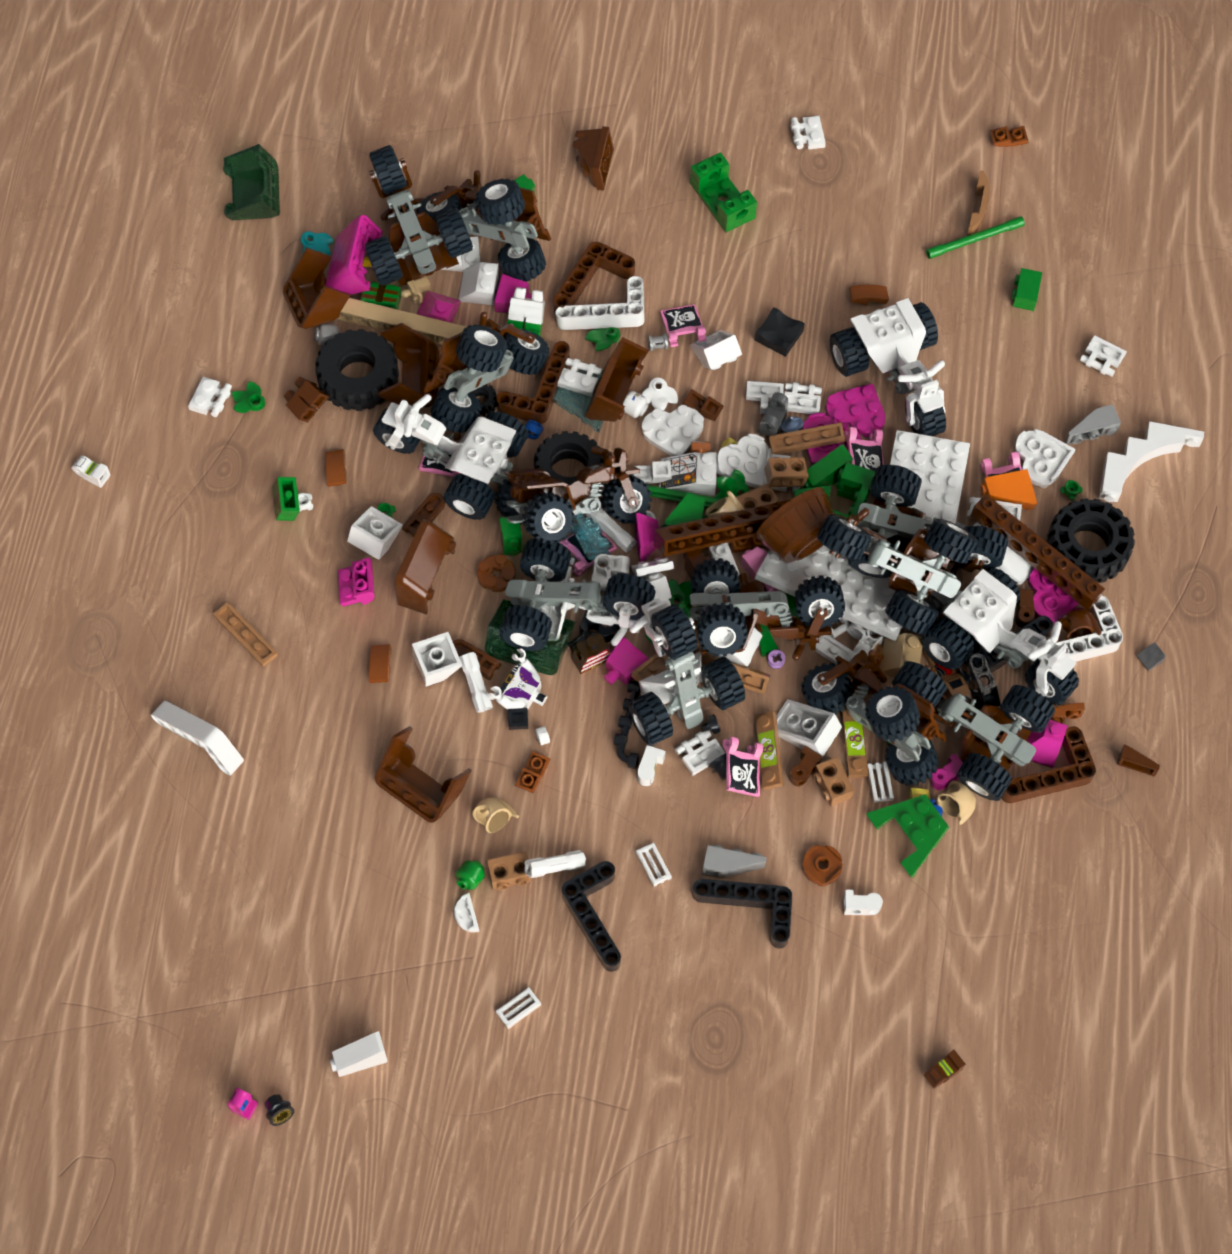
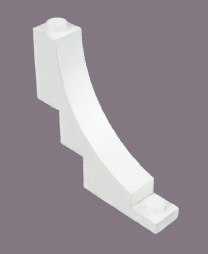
[1099,421,1204,502]

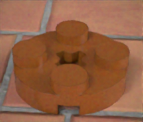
[477,554,515,592]
[802,845,843,887]

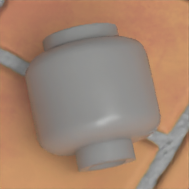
[314,324,342,347]

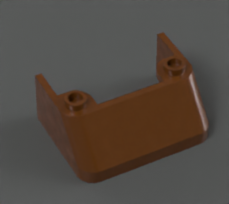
[283,247,350,329]
[378,323,439,407]
[584,337,649,422]
[395,519,456,615]
[375,726,472,823]

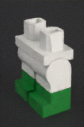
[507,287,545,337]

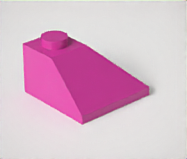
[417,291,461,323]
[635,513,659,562]
[1027,720,1067,768]

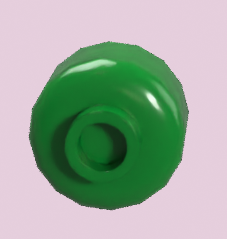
[455,860,485,890]

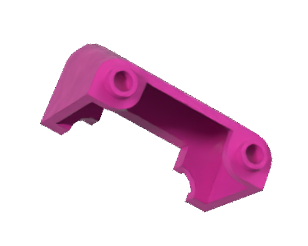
[325,215,383,295]

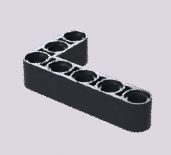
[964,616,1053,678]
[562,861,621,972]
[692,879,792,949]

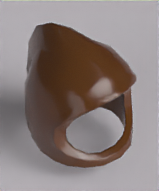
[1059,608,1102,640]

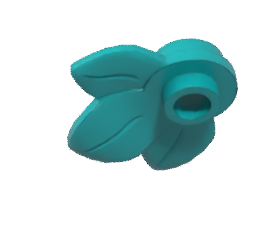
[301,231,334,255]

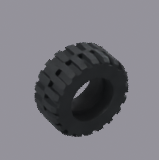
[534,431,604,485]

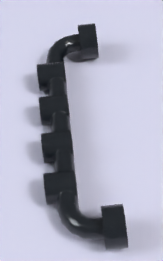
[614,680,641,769]

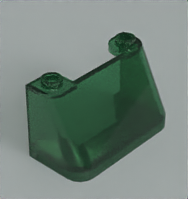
[223,144,280,221]
[485,599,576,675]

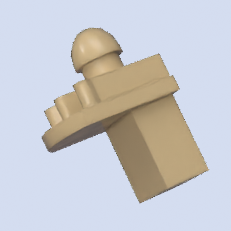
[401,277,430,304]

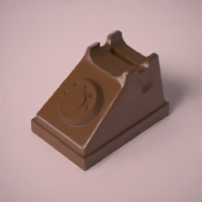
[572,126,614,190]

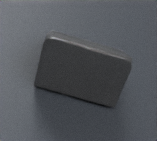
[1136,642,1166,671]

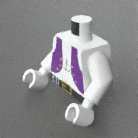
[488,649,547,710]

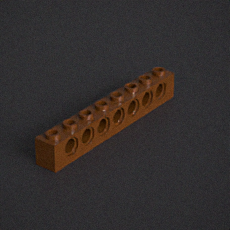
[970,494,1105,611]
[654,499,791,557]

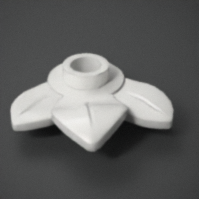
[642,378,678,411]

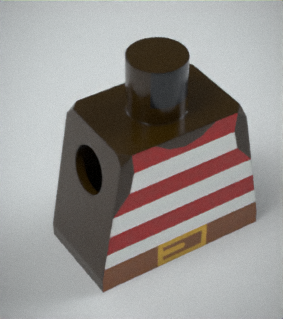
[572,633,611,674]

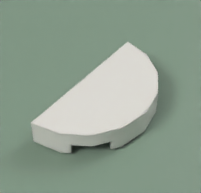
[454,893,479,932]

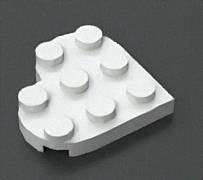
[642,405,704,457]
[1015,429,1076,488]
[716,434,772,488]

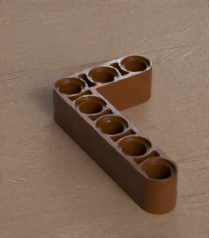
[554,242,635,315]
[496,341,570,424]
[1001,726,1096,803]

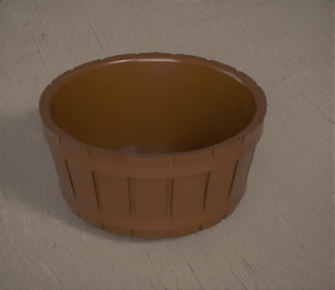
[756,487,834,563]

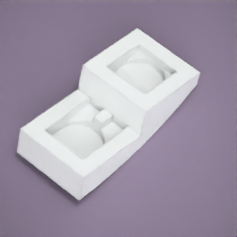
[633,461,672,485]

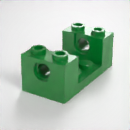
[690,152,757,233]
[833,462,875,518]

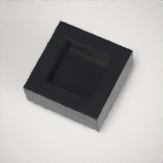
[508,708,528,730]

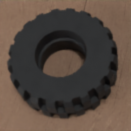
[315,329,399,411]
[1046,498,1135,583]

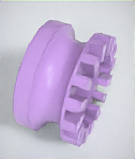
[768,650,785,669]

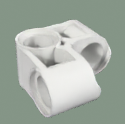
[591,554,630,592]
[846,622,884,655]

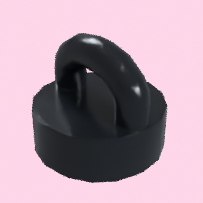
[701,714,721,734]

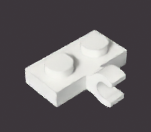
[746,381,784,414]

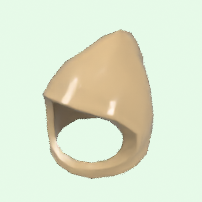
[705,491,744,517]
[936,781,976,825]
[472,797,519,833]

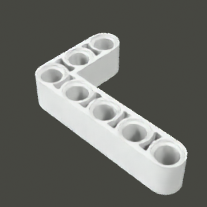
[556,276,645,330]
[1030,596,1123,665]
[151,700,244,776]

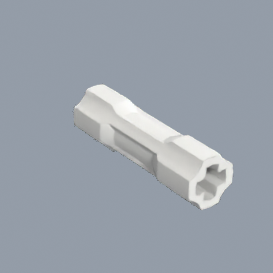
[586,507,637,553]
[459,652,493,713]
[524,850,586,878]

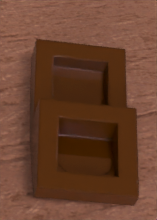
[681,389,724,421]

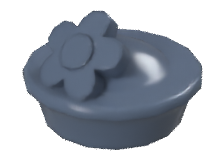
[781,416,803,433]

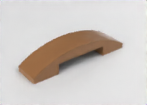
[967,170,989,236]

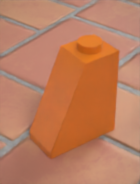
[980,469,1038,510]

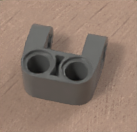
[758,392,788,437]

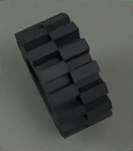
[470,384,497,417]

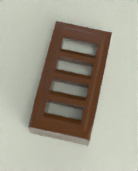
[1117,744,1160,776]

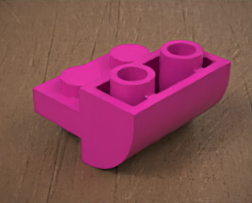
[338,558,375,607]

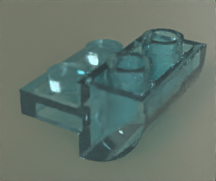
[571,513,610,560]

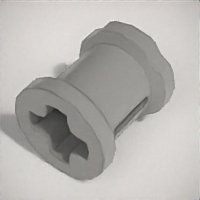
[648,334,668,351]

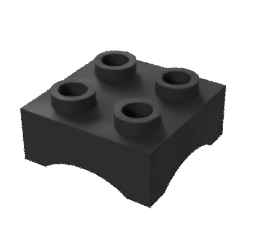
[755,307,805,357]

